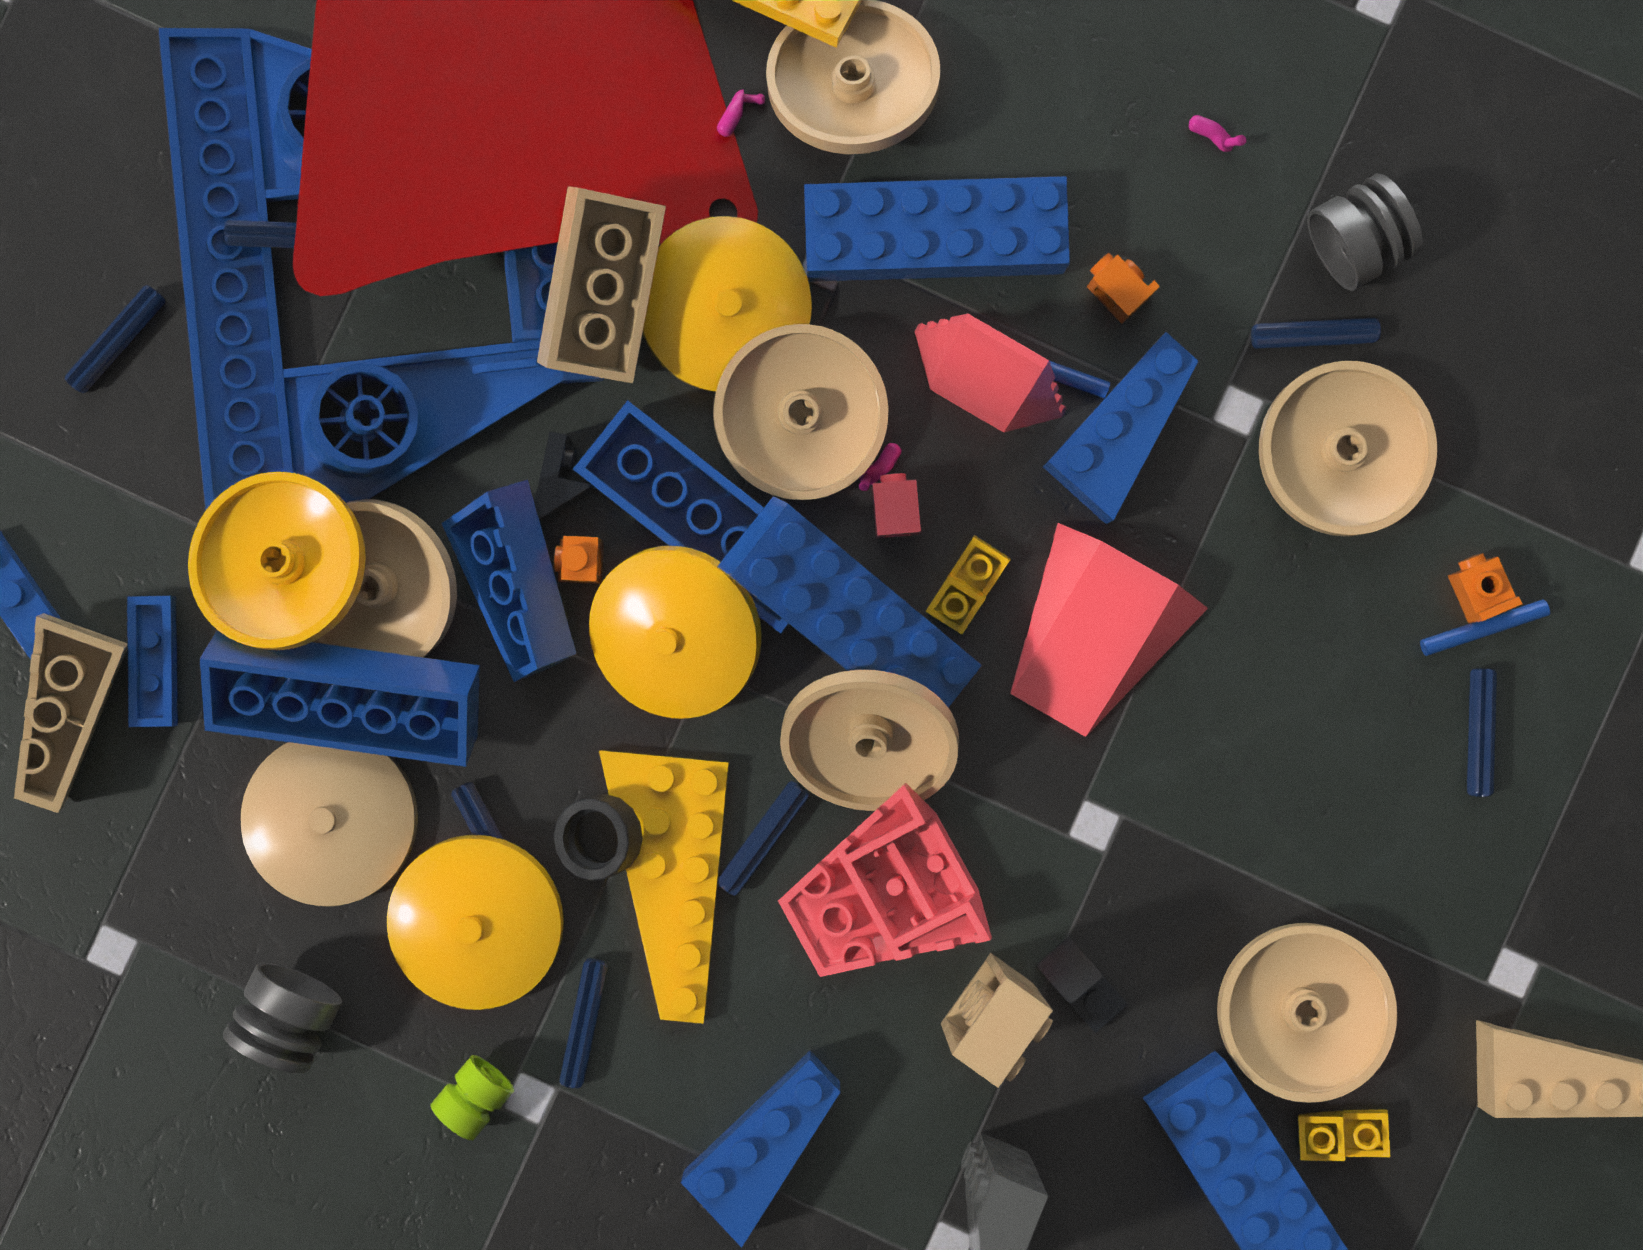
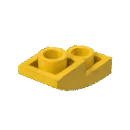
[926,535,1010,634]
[1298,1110,1390,1161]

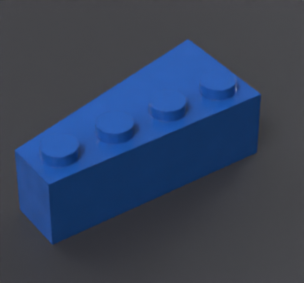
[1043,332,1198,524]
[441,480,577,682]
[681,1050,840,1248]

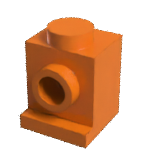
[1087,253,1160,324]
[554,536,604,584]
[1448,553,1522,623]

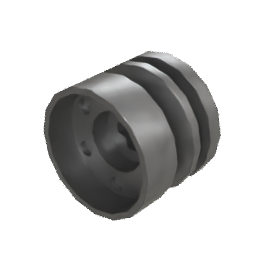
[1307,173,1423,291]
[223,962,342,1074]

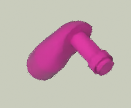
[717,89,765,137]
[1188,115,1246,152]
[859,443,902,491]

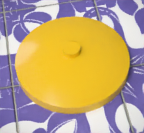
[642,216,812,392]
[188,472,366,650]
[589,546,761,719]
[387,835,564,1010]

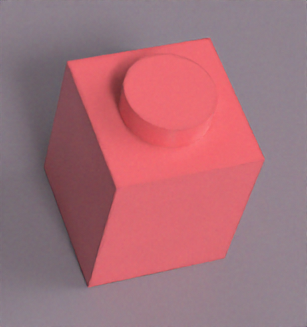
[872,473,921,539]

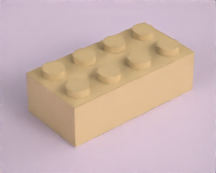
[537,186,666,383]
[941,953,1053,1088]

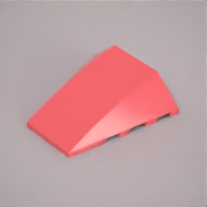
[914,314,1066,432]
[1010,523,1208,737]
[778,783,992,977]

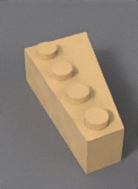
[14,613,128,813]
[1476,1020,1643,1118]

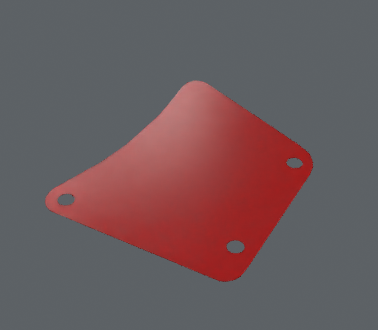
[293,0,758,296]

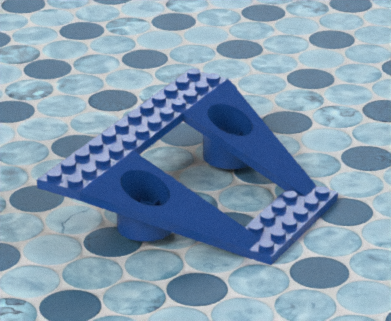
[159,28,605,511]

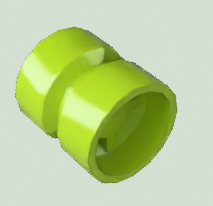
[430,1055,515,1141]

